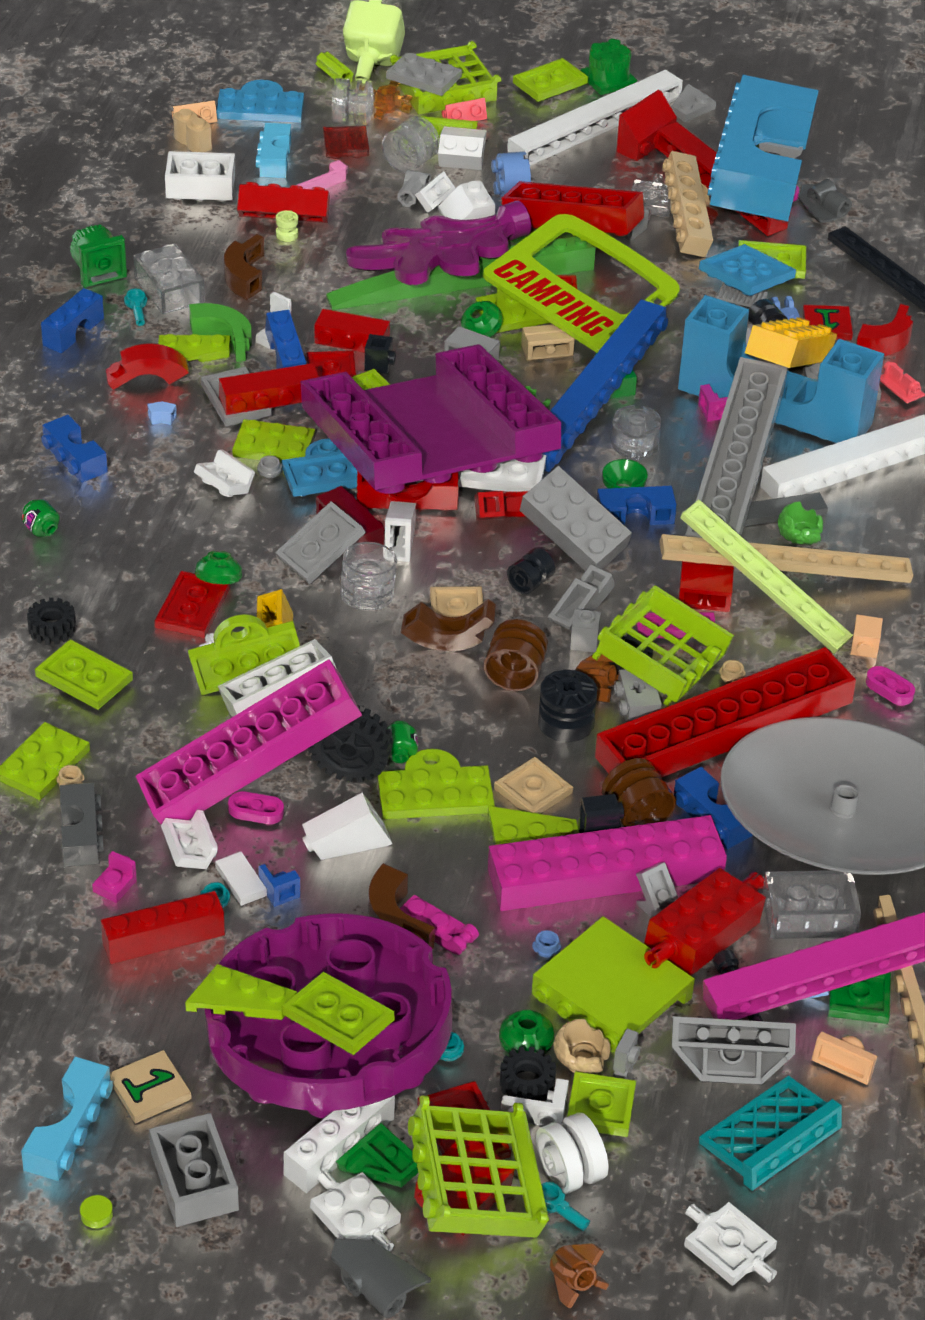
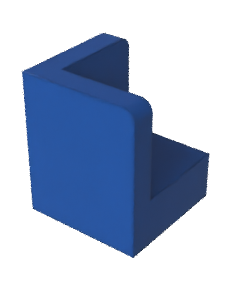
[258,864,300,907]

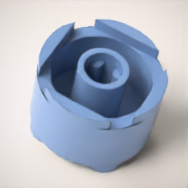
[491,151,531,198]

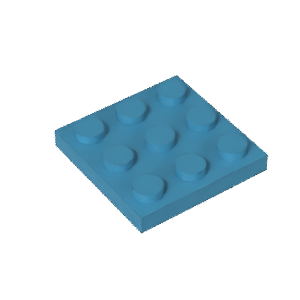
[699,244,796,296]

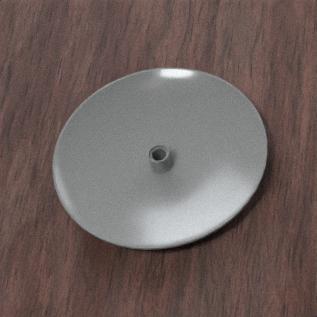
[720,717,925,875]

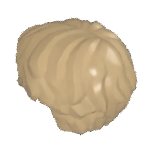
[553,1019,610,1074]

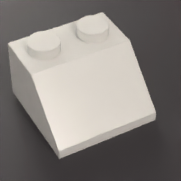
[438,126,487,170]
[438,181,495,220]

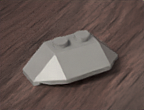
[672,1016,796,1085]

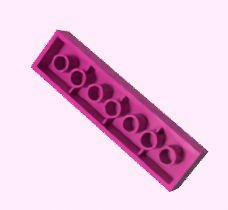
[136,659,362,825]
[488,815,727,912]

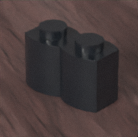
[578,794,624,833]

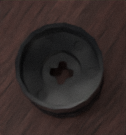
[538,669,597,742]

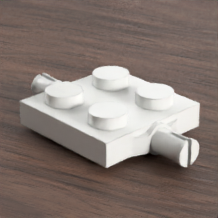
[310,1171,401,1252]
[684,1202,777,1286]

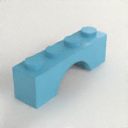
[21,1057,113,1181]

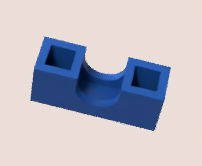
[41,288,104,353]
[265,310,306,369]
[41,415,108,483]
[597,486,677,526]
[674,767,753,850]

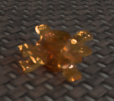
[362,80,412,120]

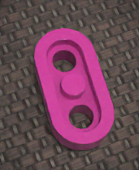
[866,666,915,706]
[228,791,284,824]

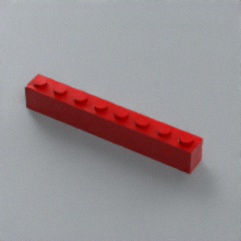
[654,122,791,236]

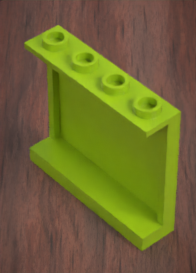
[532,916,695,1053]

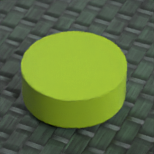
[80,1195,113,1228]

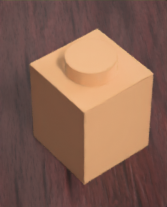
[850,614,883,658]

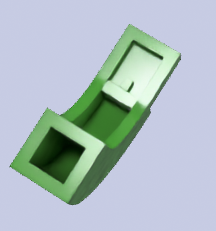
[189,303,252,362]

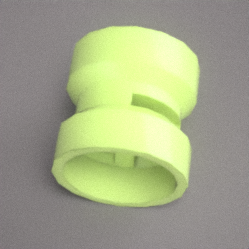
[276,210,298,242]

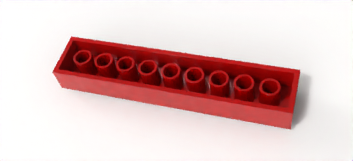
[595,647,856,778]

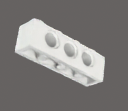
[284,1096,395,1193]

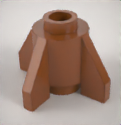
[575,655,618,703]
[550,1243,609,1308]

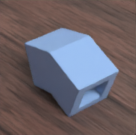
[147,401,177,425]

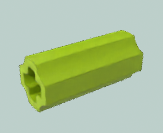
[316,51,353,87]

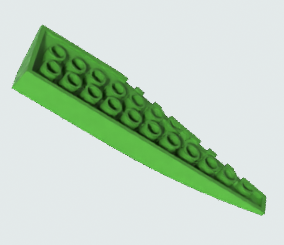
[326,232,596,310]

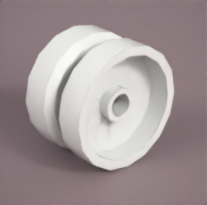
[536,1112,609,1194]

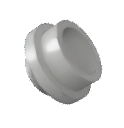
[257,456,282,478]

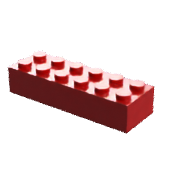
[502,181,644,236]

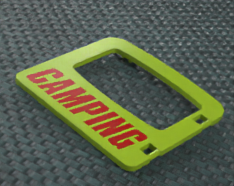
[483,214,680,353]

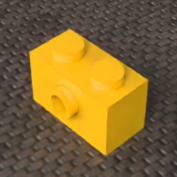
[257,589,293,628]

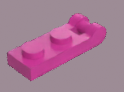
[400,895,479,955]

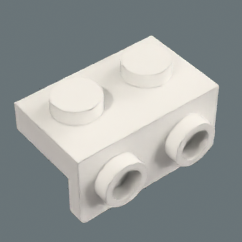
[194,449,255,497]
[161,810,218,869]

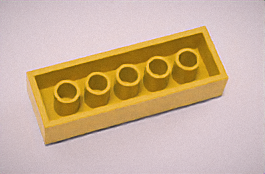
[745,317,837,368]

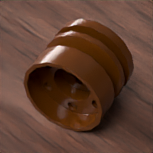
[484,619,548,691]
[601,758,676,827]

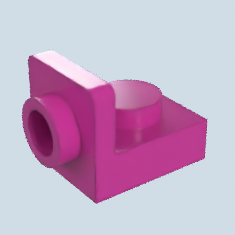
[698,384,728,422]
[92,851,137,903]

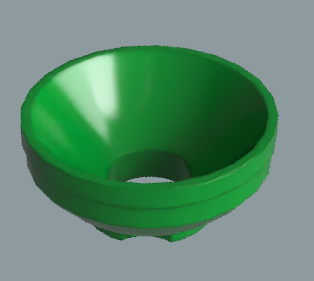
[461,301,503,337]
[602,459,648,488]
[195,551,242,584]
[499,1010,554,1054]

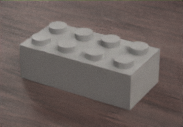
[520,466,632,571]

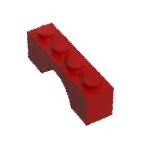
[357,470,458,510]
[474,491,528,520]

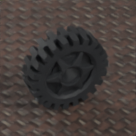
[308,705,393,782]

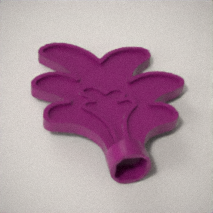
[346,201,531,285]

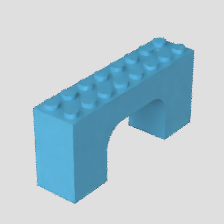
[707,75,819,221]
[678,295,884,443]

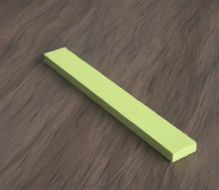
[680,500,853,654]

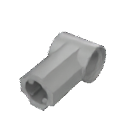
[398,169,431,207]

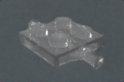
[631,173,671,221]

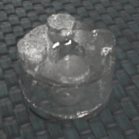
[610,405,661,462]

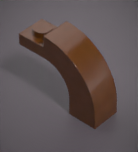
[224,234,264,300]
[401,599,496,651]
[368,863,435,949]

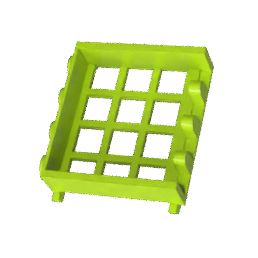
[390,41,501,115]
[592,585,734,707]
[408,1095,549,1238]

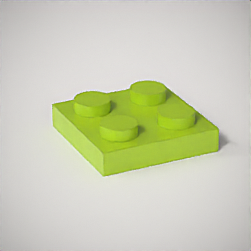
[567,1071,636,1137]

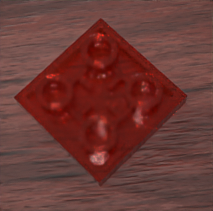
[323,126,369,159]

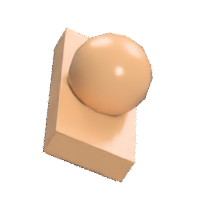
[811,1031,878,1085]

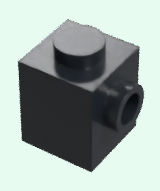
[364,334,396,374]

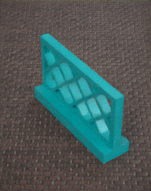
[699,1075,842,1191]

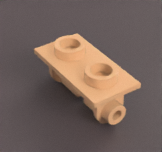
[172,100,218,123]

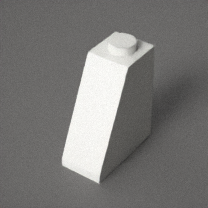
[384,501,416,562]
[302,792,392,860]

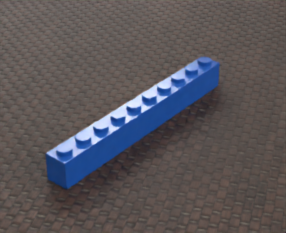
[543,299,668,472]

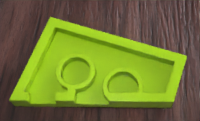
[488,806,579,845]

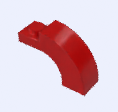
[857,304,913,356]
[106,344,189,390]

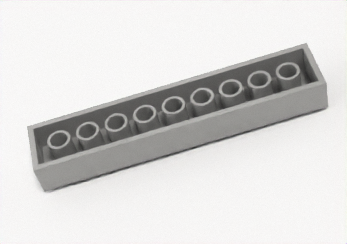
[685,357,788,538]

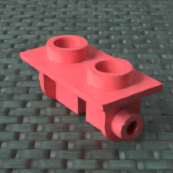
[442,98,487,121]
[880,361,925,403]

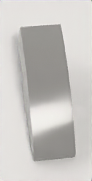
[548,565,615,630]

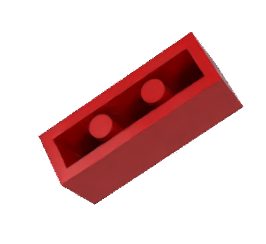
[314,309,390,353]

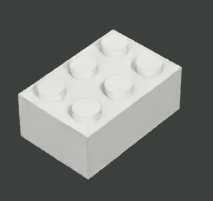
[165,151,235,201]

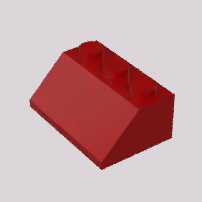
[616,90,677,161]

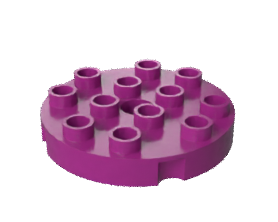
[205,913,452,1118]

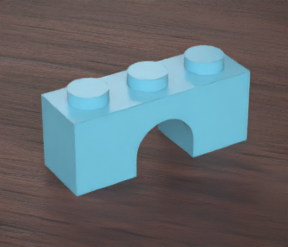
[256,123,291,178]

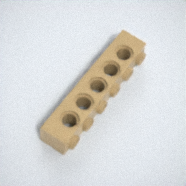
[662,151,713,257]

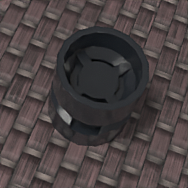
[748,299,787,325]
[507,548,555,594]

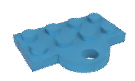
[216,80,304,123]
[282,439,357,497]

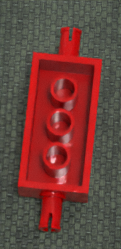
[644,868,766,976]

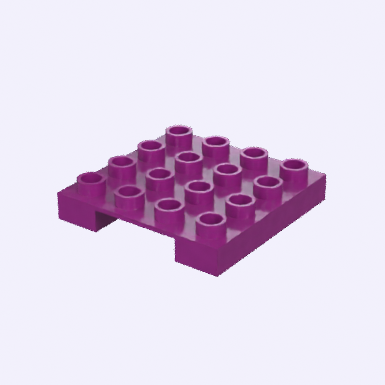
[301,344,561,494]

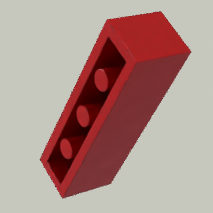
[237,182,330,223]
[219,363,319,415]
[101,891,225,964]

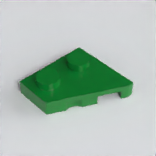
[336,1123,419,1188]

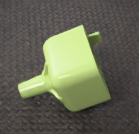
[343,0,405,84]

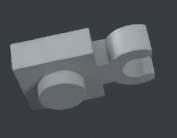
[613,1028,641,1079]

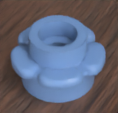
[532,930,561,958]

